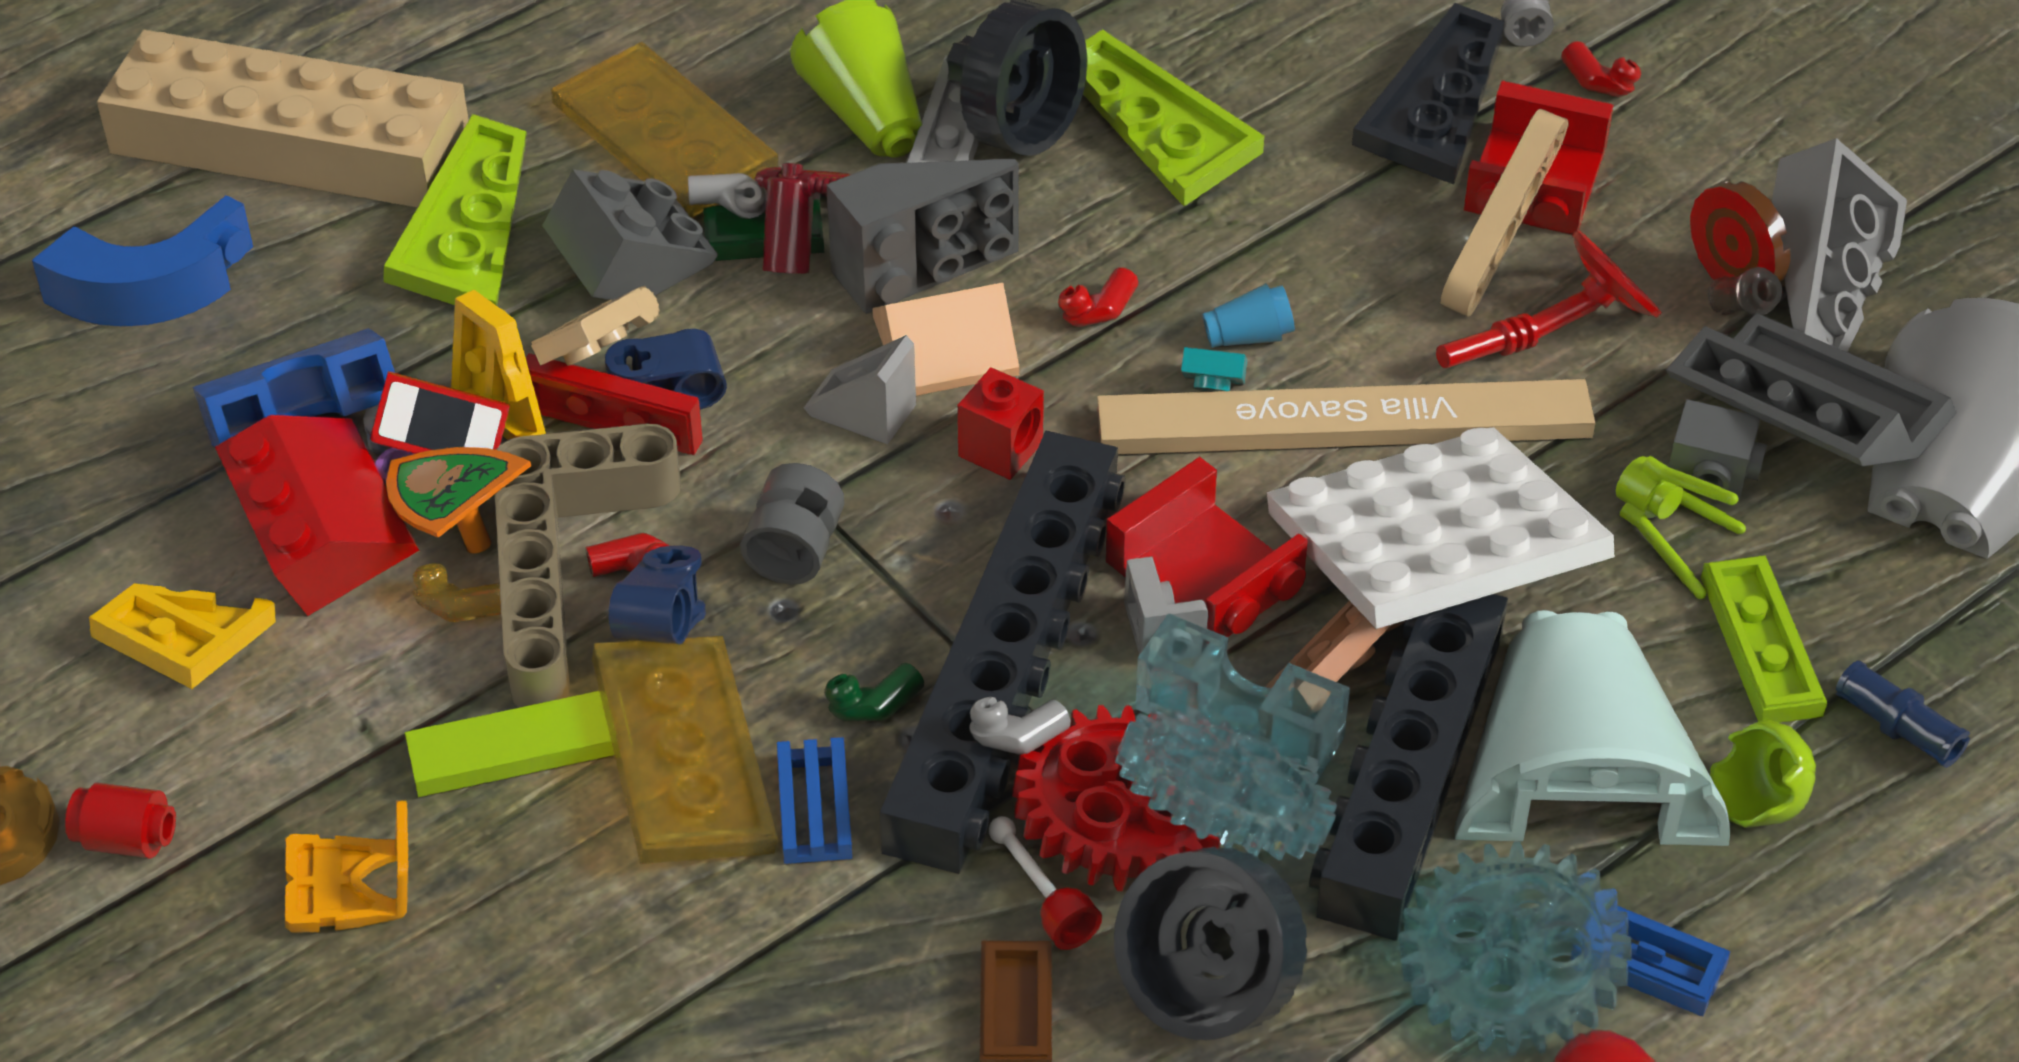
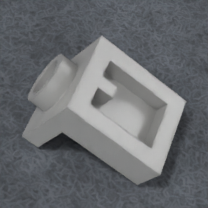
[1124,557,1208,661]

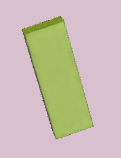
[1701,555,1827,723]
[405,690,617,797]

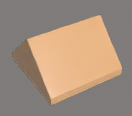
[873,283,1019,396]

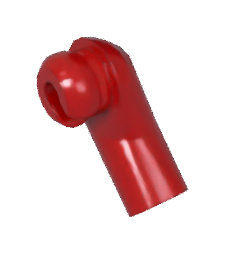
[1058,267,1139,327]
[585,533,670,577]

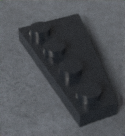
[1352,3,1505,185]

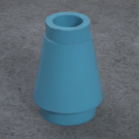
[1202,283,1295,348]

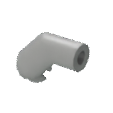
[688,173,767,219]
[969,697,1070,755]

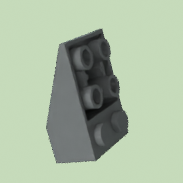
[827,159,1019,314]

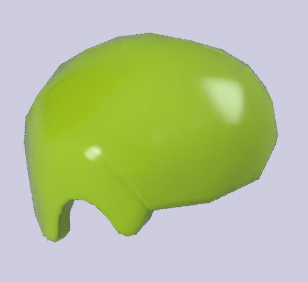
[1710,720,1816,828]

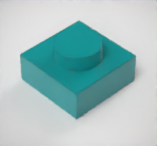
[1181,347,1248,392]

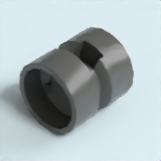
[740,463,844,585]

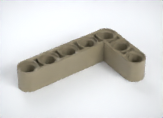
[495,424,681,708]

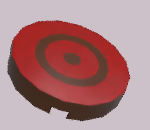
[1690,180,1791,298]

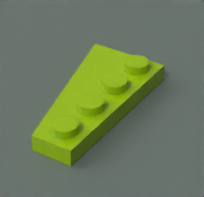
[1083,29,1264,207]

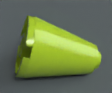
[790,0,923,158]

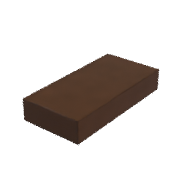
[980,941,1052,1062]

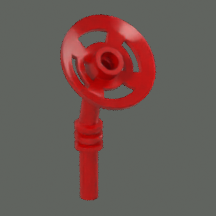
[1436,229,1662,369]

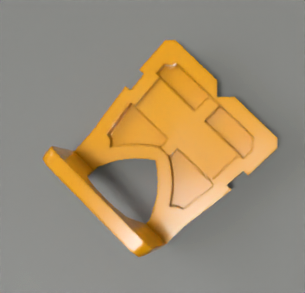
[285,801,408,932]

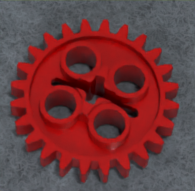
[1012,705,1236,891]

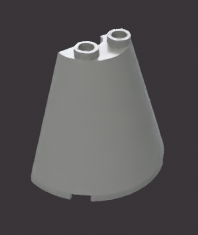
[1867,298,2019,559]

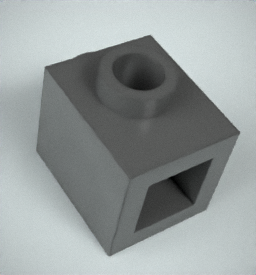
[1669,399,1767,503]

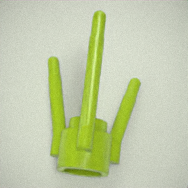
[1615,456,1746,599]

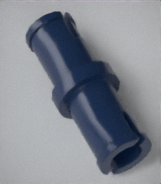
[1835,660,1970,768]

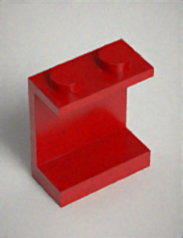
[1464,81,1614,235]
[1106,456,1308,648]

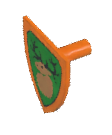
[386,447,532,554]

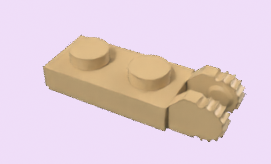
[531,286,660,366]

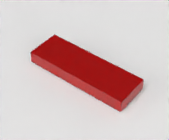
[526,353,703,455]

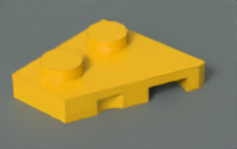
[451,290,546,440]
[89,583,276,689]

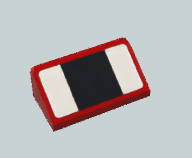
[370,371,510,454]

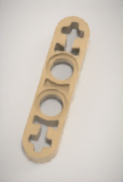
[1440,109,1568,317]

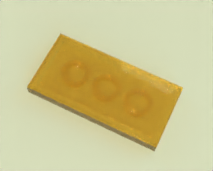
[551,41,779,218]
[592,636,778,864]

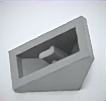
[804,335,916,445]

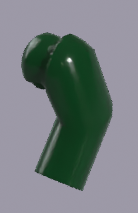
[824,662,925,721]

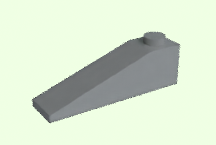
[1772,138,1907,352]

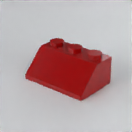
[215,415,420,616]

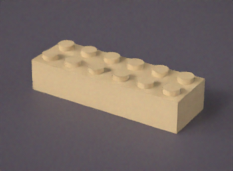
[97,30,469,208]

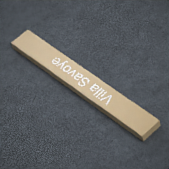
[1097,379,1595,454]

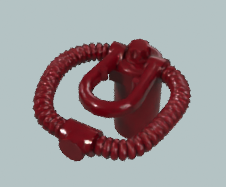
[754,163,851,274]

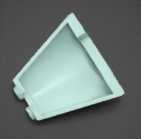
[1454,610,1730,846]

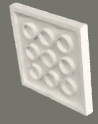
[1267,427,1614,629]

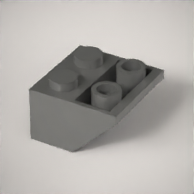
[542,169,718,300]

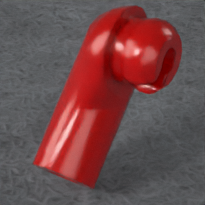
[1561,41,1641,98]

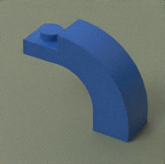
[32,195,253,326]

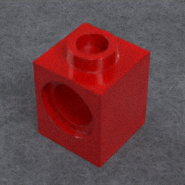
[957,367,1044,480]

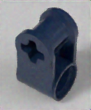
[605,329,727,410]
[609,545,706,645]

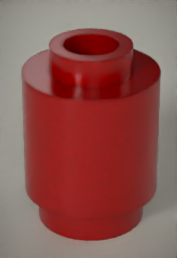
[65,783,176,859]

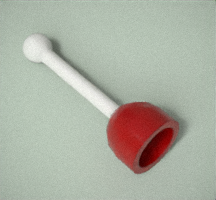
[989,817,1102,950]

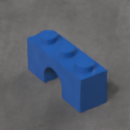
[193,328,395,447]

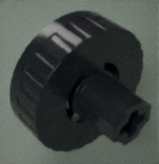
[946,0,1087,156]
[1114,847,1307,1040]

